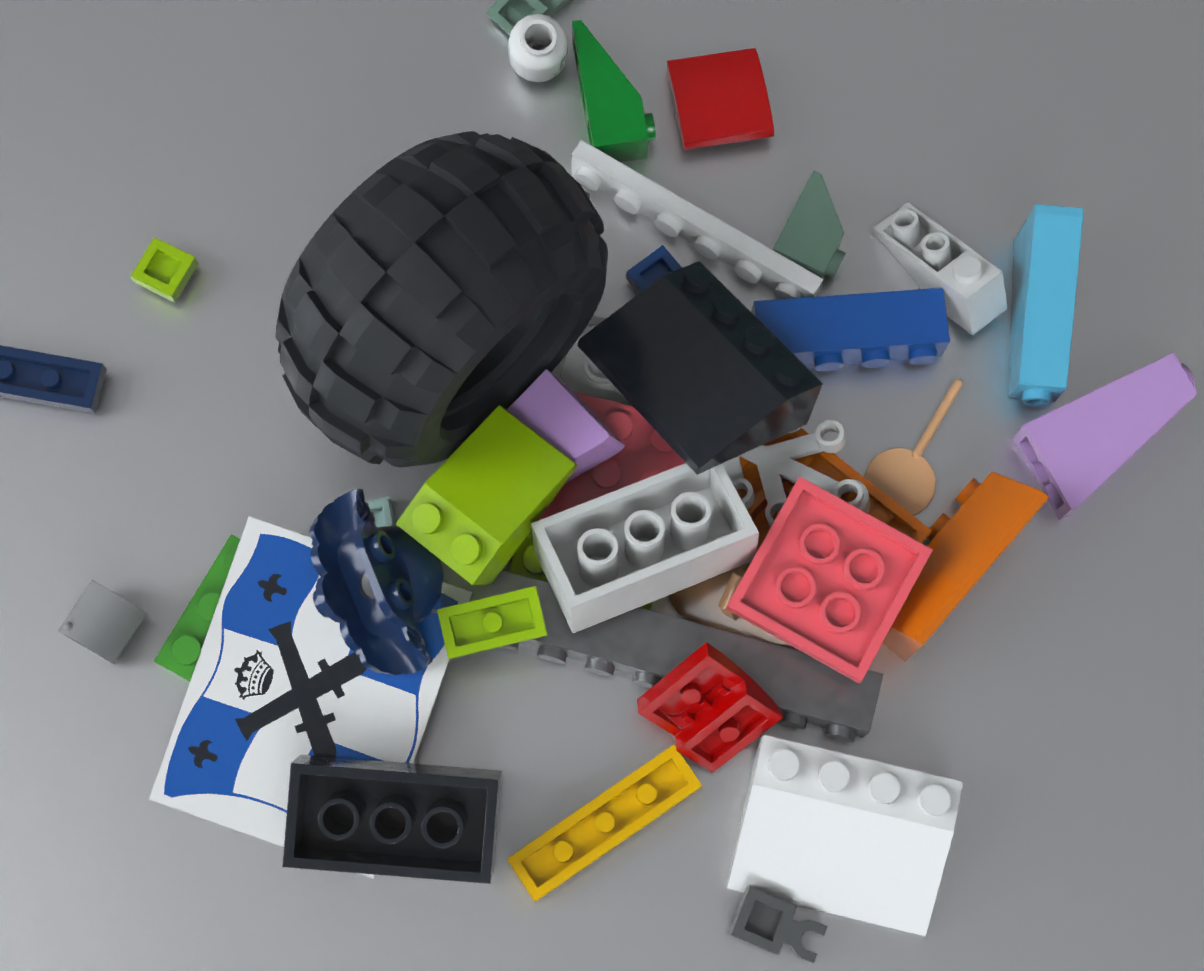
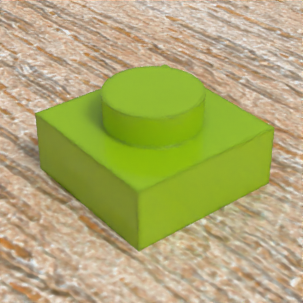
[130,237,199,303]

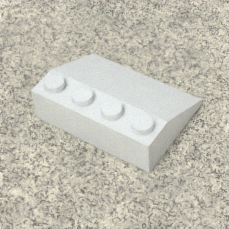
[726,734,963,936]

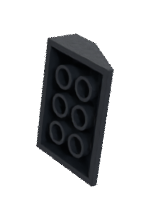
[577,261,823,475]

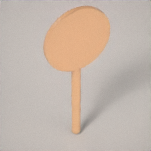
[864,379,963,516]

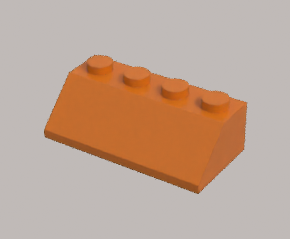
[883,472,1049,662]

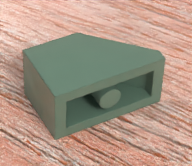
[773,170,846,279]

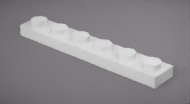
[571,140,823,299]

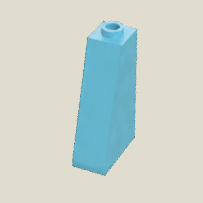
[1008,204,1083,407]

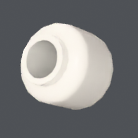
[508,14,568,82]

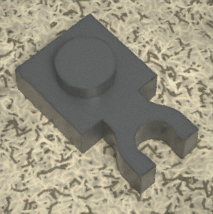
[728,886,828,963]

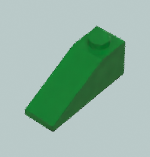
[572,20,656,162]

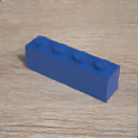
[751,288,950,371]

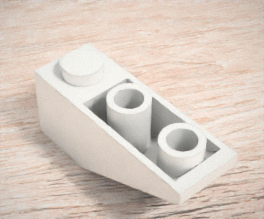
[873,202,1008,336]

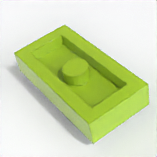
[437,586,548,659]

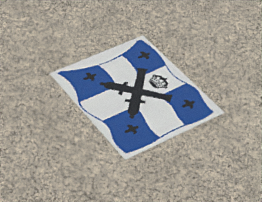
[148,516,472,879]

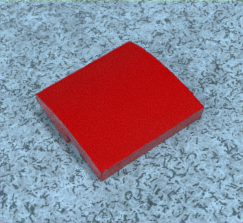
[667,48,774,150]
[637,642,783,773]

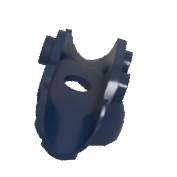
[309,489,444,675]

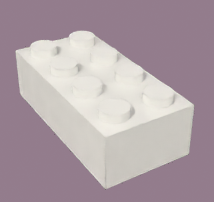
[531,463,759,633]

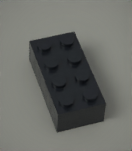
[282,755,502,884]

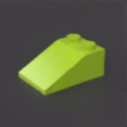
[396,405,578,585]

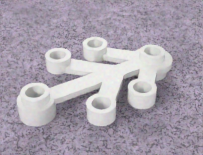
[722,420,870,528]

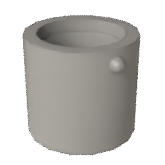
[58,580,147,664]

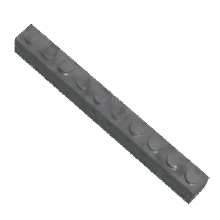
[431,561,884,742]

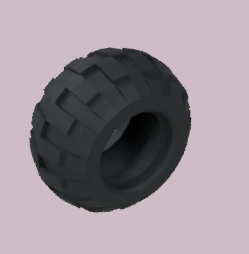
[275,131,608,467]

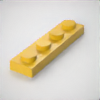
[507,744,702,903]

